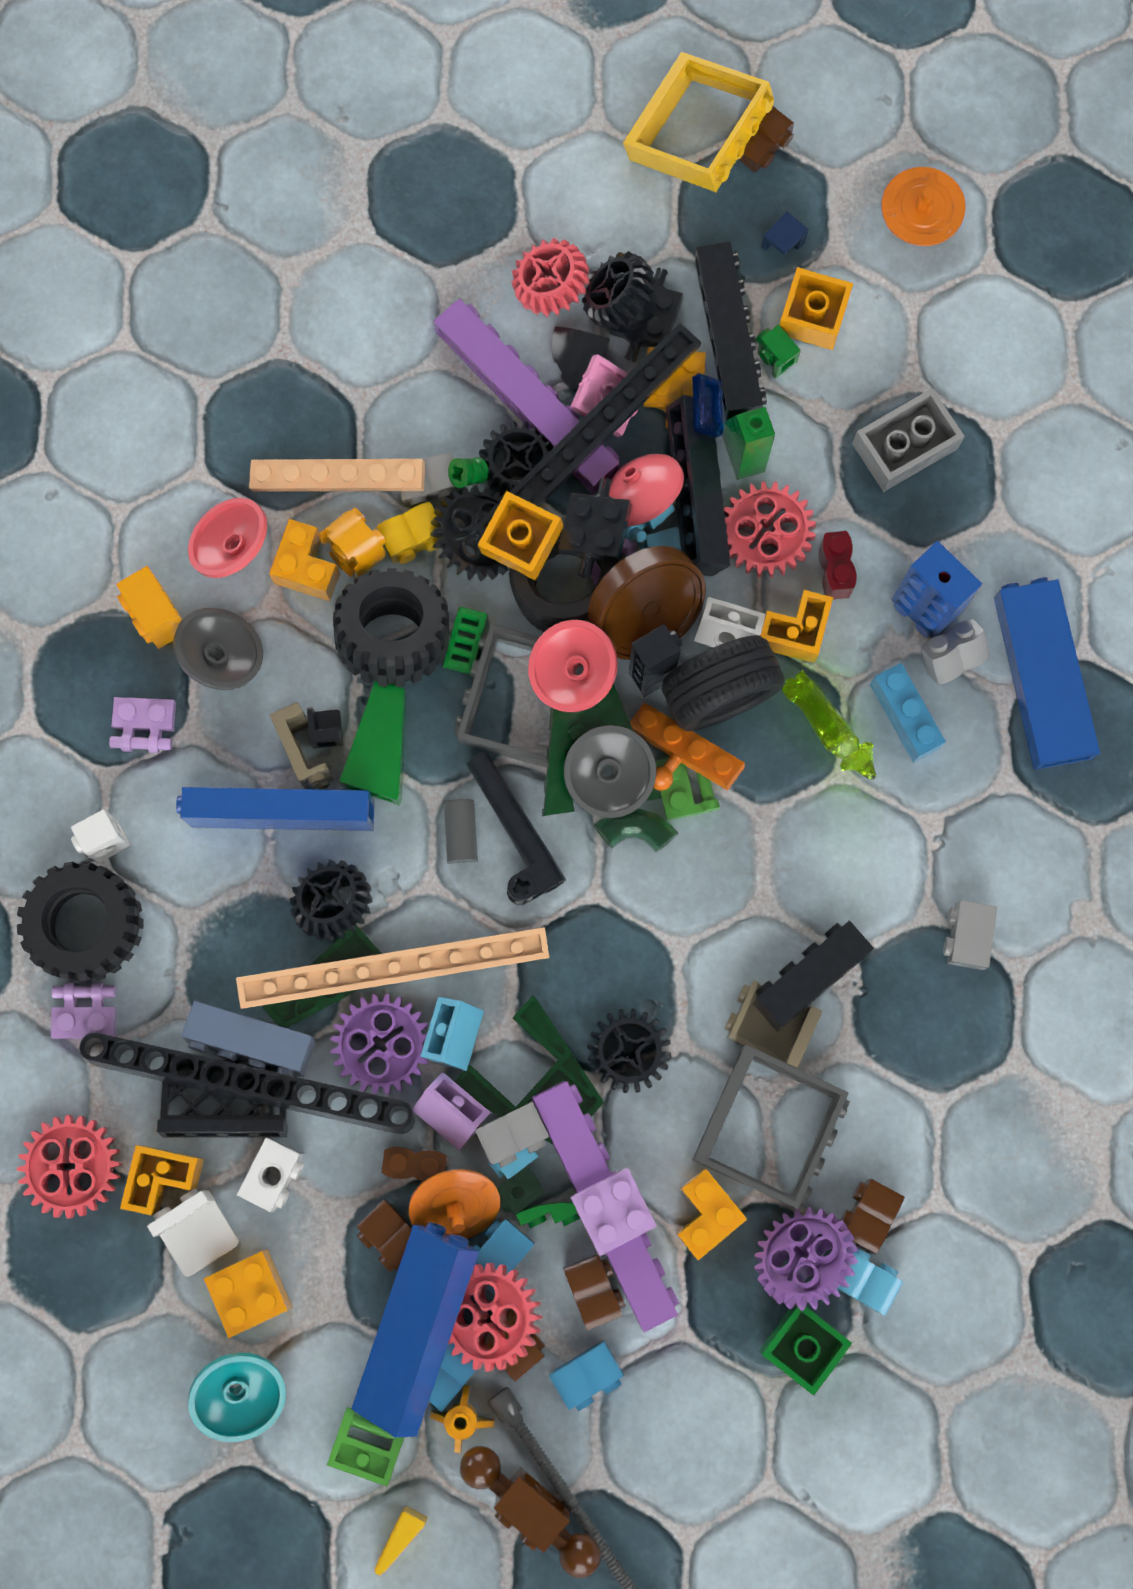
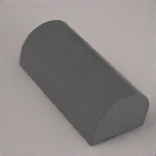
[444,799,478,864]

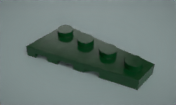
[262,925,382,1028]

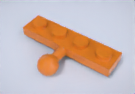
[630,702,745,791]

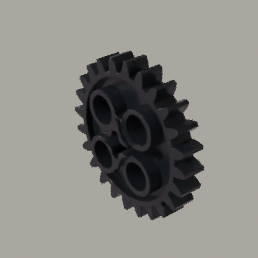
[430,484,508,581]

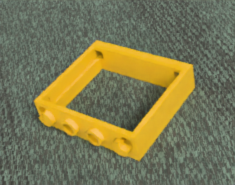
[623,52,774,192]

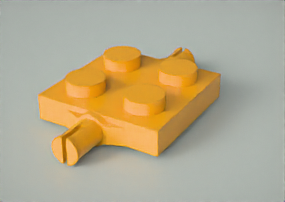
[643,347,706,429]

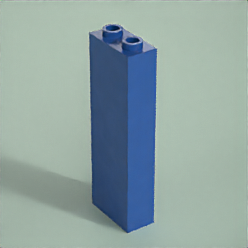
[994,577,1100,770]
[176,787,375,831]
[351,1222,479,1438]

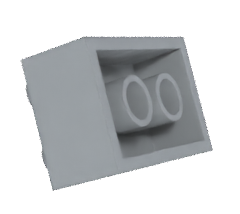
[852,388,965,492]

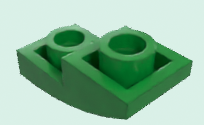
[516,1202,581,1228]

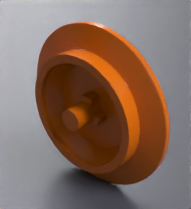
[881,167,966,246]
[408,1170,500,1239]

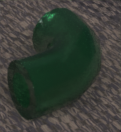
[593,808,679,853]

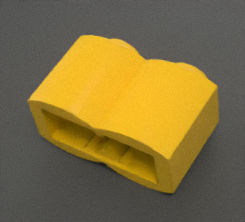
[376,502,438,564]

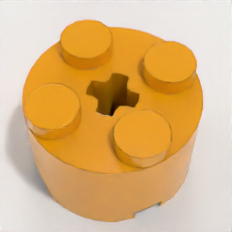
[319,507,386,579]

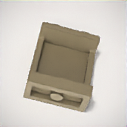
[269,702,334,790]
[724,980,822,1068]

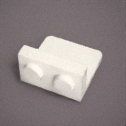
[147,1188,239,1277]

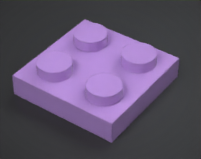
[570,1168,657,1256]

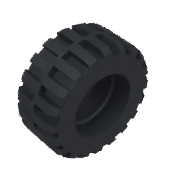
[333,568,449,687]
[17,861,144,983]

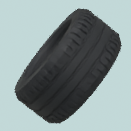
[509,517,623,632]
[662,635,785,731]

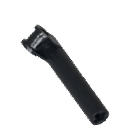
[466,752,567,905]

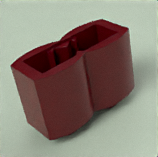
[818,530,857,600]

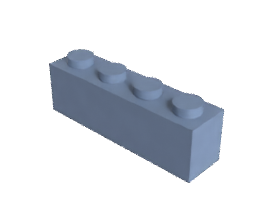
[181,1001,316,1078]

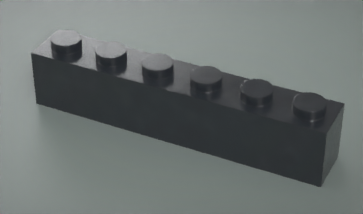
[694,241,767,421]
[666,395,730,577]

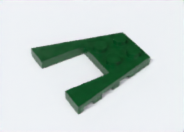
[542,683,661,817]
[454,995,604,1144]

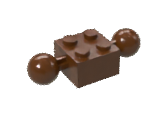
[460,1446,601,1578]

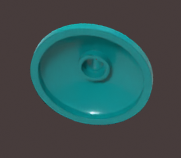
[188,1352,286,1442]

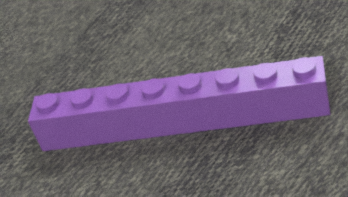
[434,298,619,495]
[531,1081,679,1332]

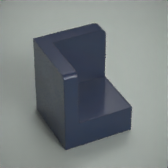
[761,211,809,255]

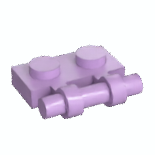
[109,697,176,753]
[51,982,116,1039]

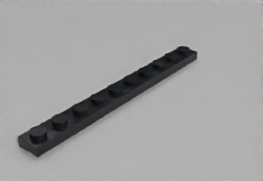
[474,323,701,537]

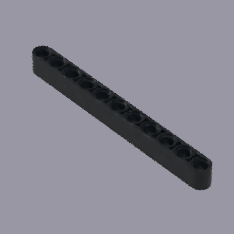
[79,1033,415,1134]

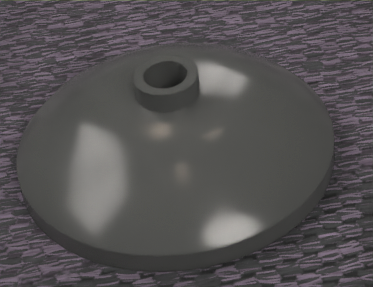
[173,608,263,690]
[564,725,656,818]

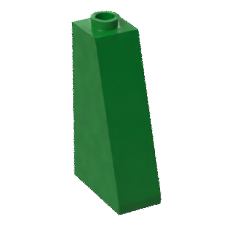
[719,406,775,480]
[339,681,407,805]

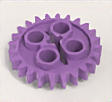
[330,994,429,1095]
[754,1207,858,1311]

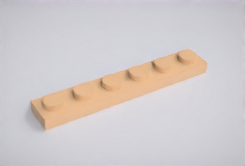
[249,459,425,492]

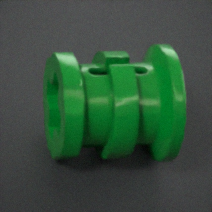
[448,457,488,488]

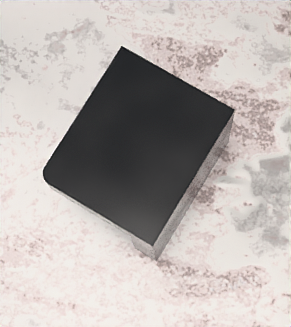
[307,707,343,749]

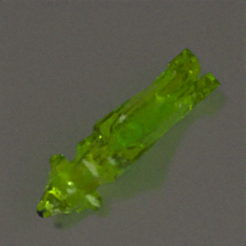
[781,670,876,780]

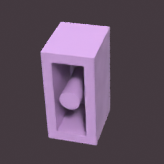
[412,1072,491,1151]

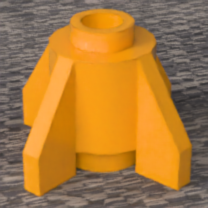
[430,1385,495,1453]

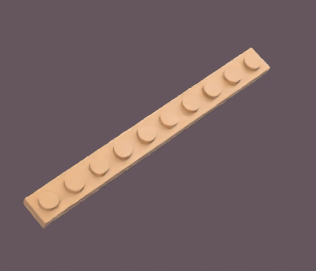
[236,927,550,1009]

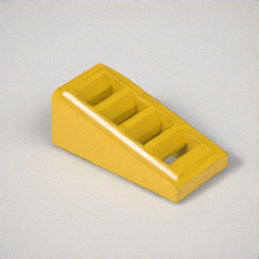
[374,1506,428,1576]

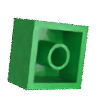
[759,1303,852,1396]

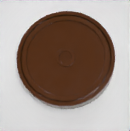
[588,546,706,660]

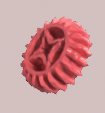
[511,237,590,317]

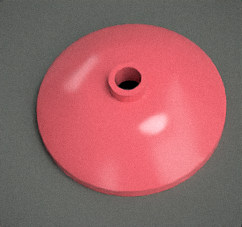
[609,454,684,527]
[188,498,267,578]
[528,620,618,712]

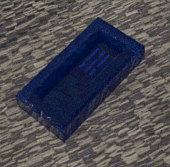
[692,373,724,438]

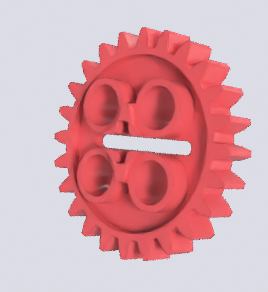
[724,481,816,578]
[17,1115,122,1219]
[448,1263,542,1372]

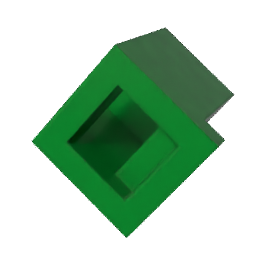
[755,324,801,379]

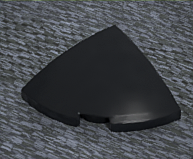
[551,326,610,393]

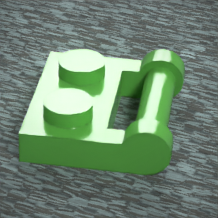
[655,758,720,821]
[327,1407,405,1487]

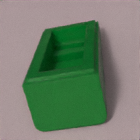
[443,607,489,675]

